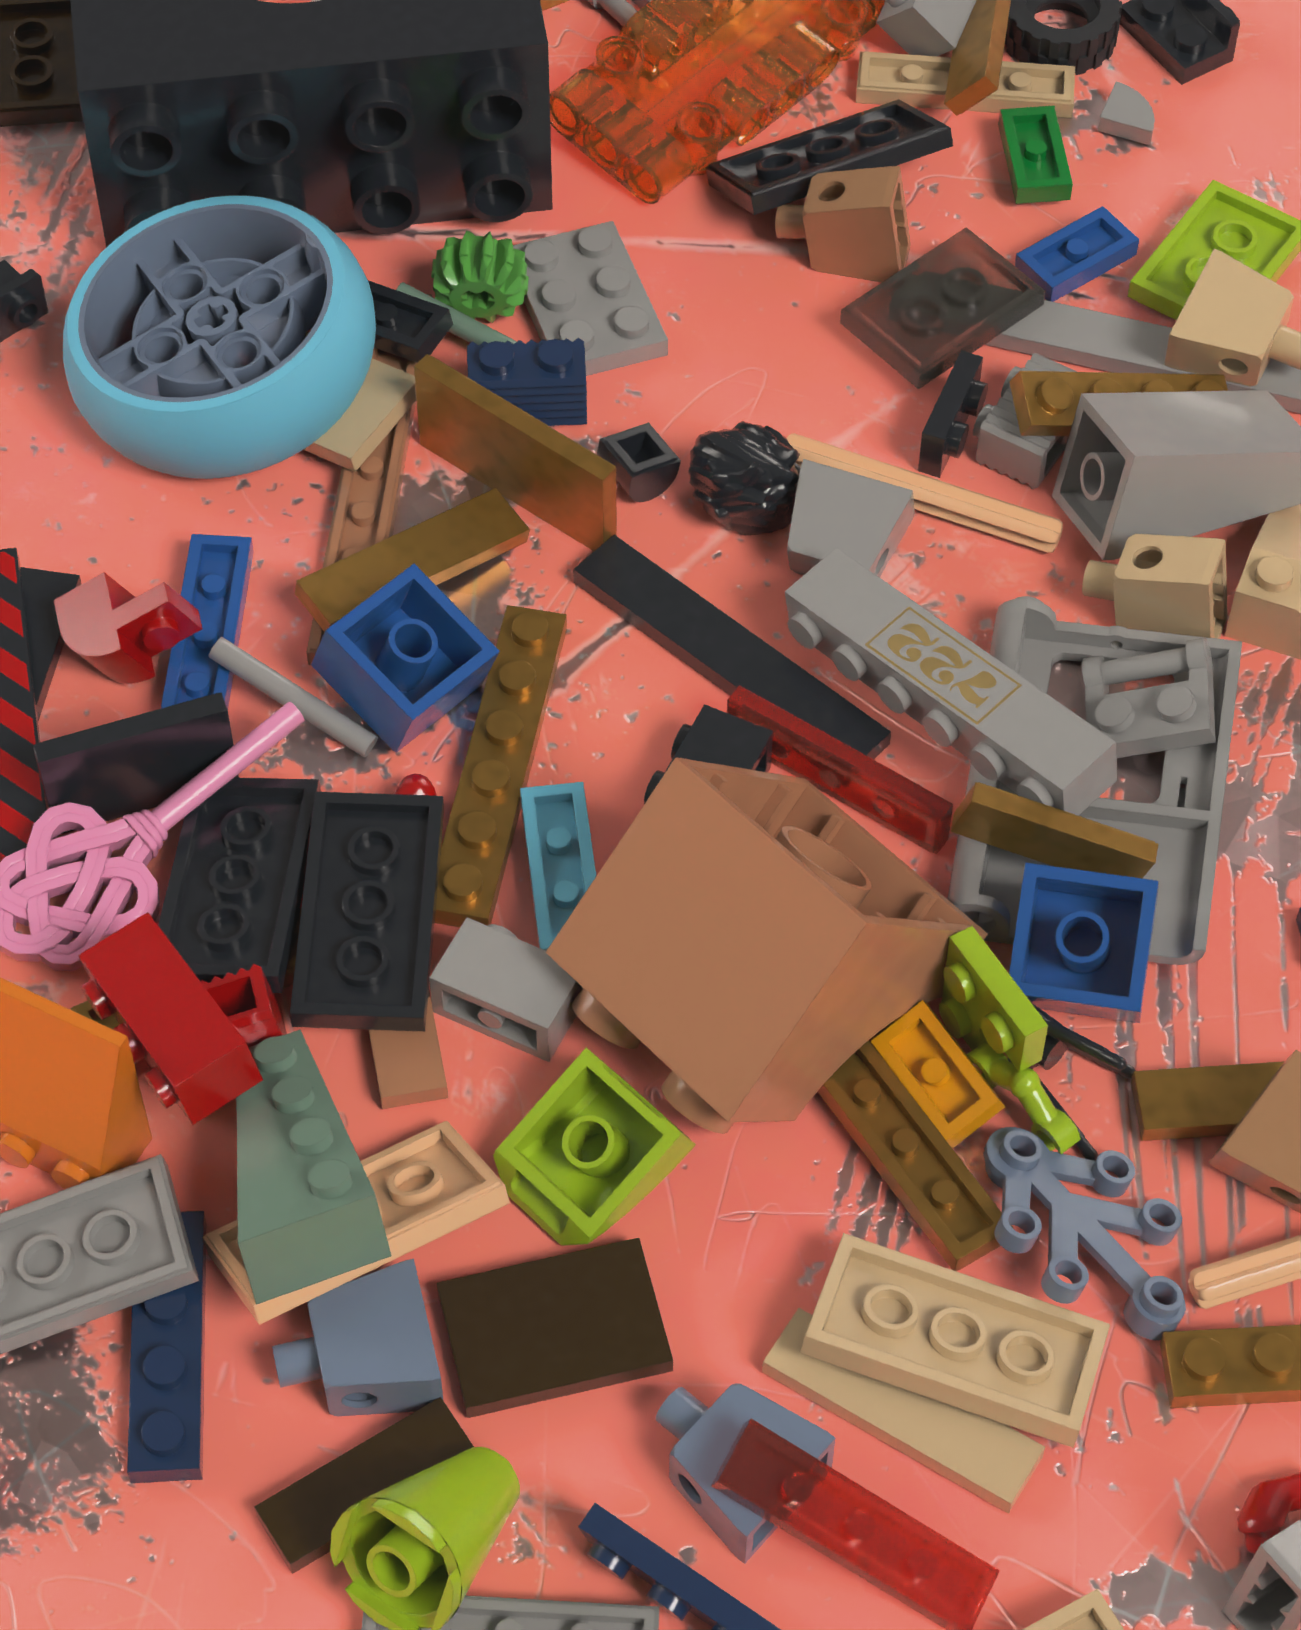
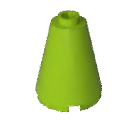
[330,1447,520,1630]

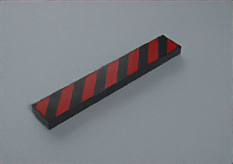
[0,547,48,880]

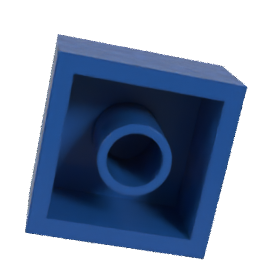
[311,563,500,753]
[1009,862,1159,1023]

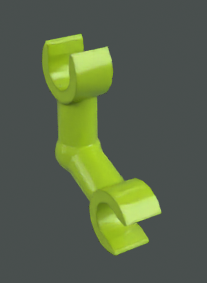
[966,1041,1081,1154]

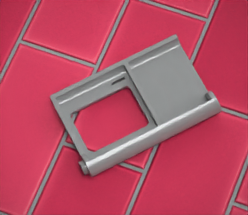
[947,596,1243,965]

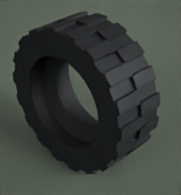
[1005,0,1122,75]

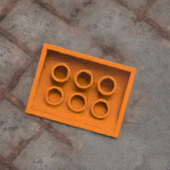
[0,977,152,1189]

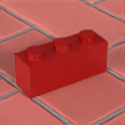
[78,912,263,1125]

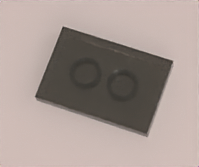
[840,227,1045,390]

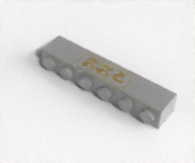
[784,547,1117,816]

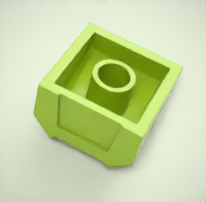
[493,1047,696,1246]

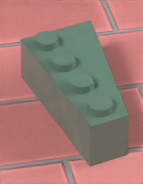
[236,1029,392,1305]

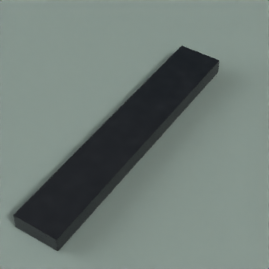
[573,534,891,782]

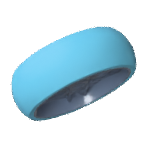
[63,196,376,479]

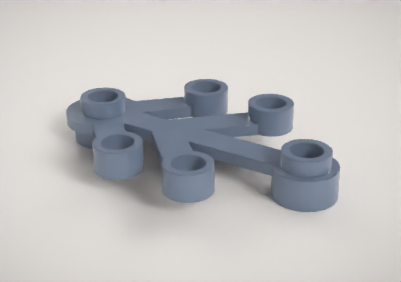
[983,1127,1186,1340]

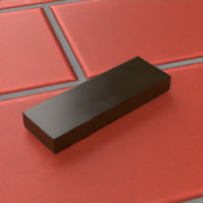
[254,1397,474,1574]

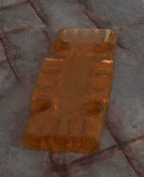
[550,0,885,204]

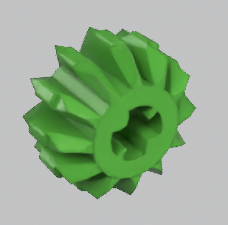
[431,231,529,323]

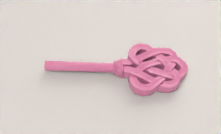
[0,702,305,971]

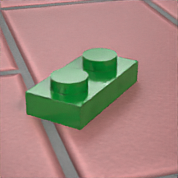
[998,105,1073,204]

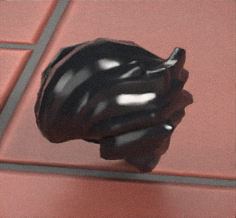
[688,421,800,535]

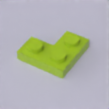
[939,926,1048,1072]

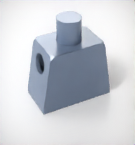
[272,1259,444,1417]
[655,1383,836,1564]

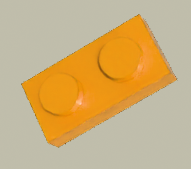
[871,1000,1006,1148]

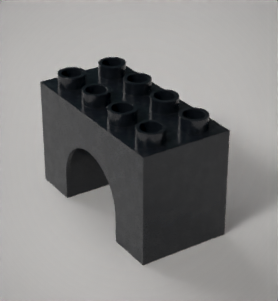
[70,0,553,248]

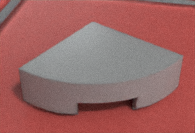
[1098,81,1155,145]

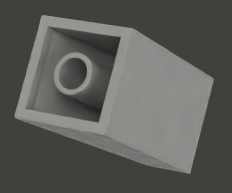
[1052,390,1301,560]

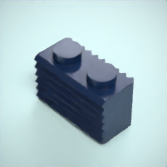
[467,338,587,426]

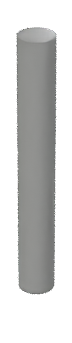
[209,637,378,758]

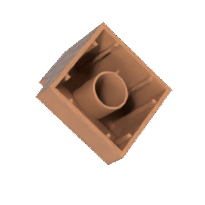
[545,757,988,1134]

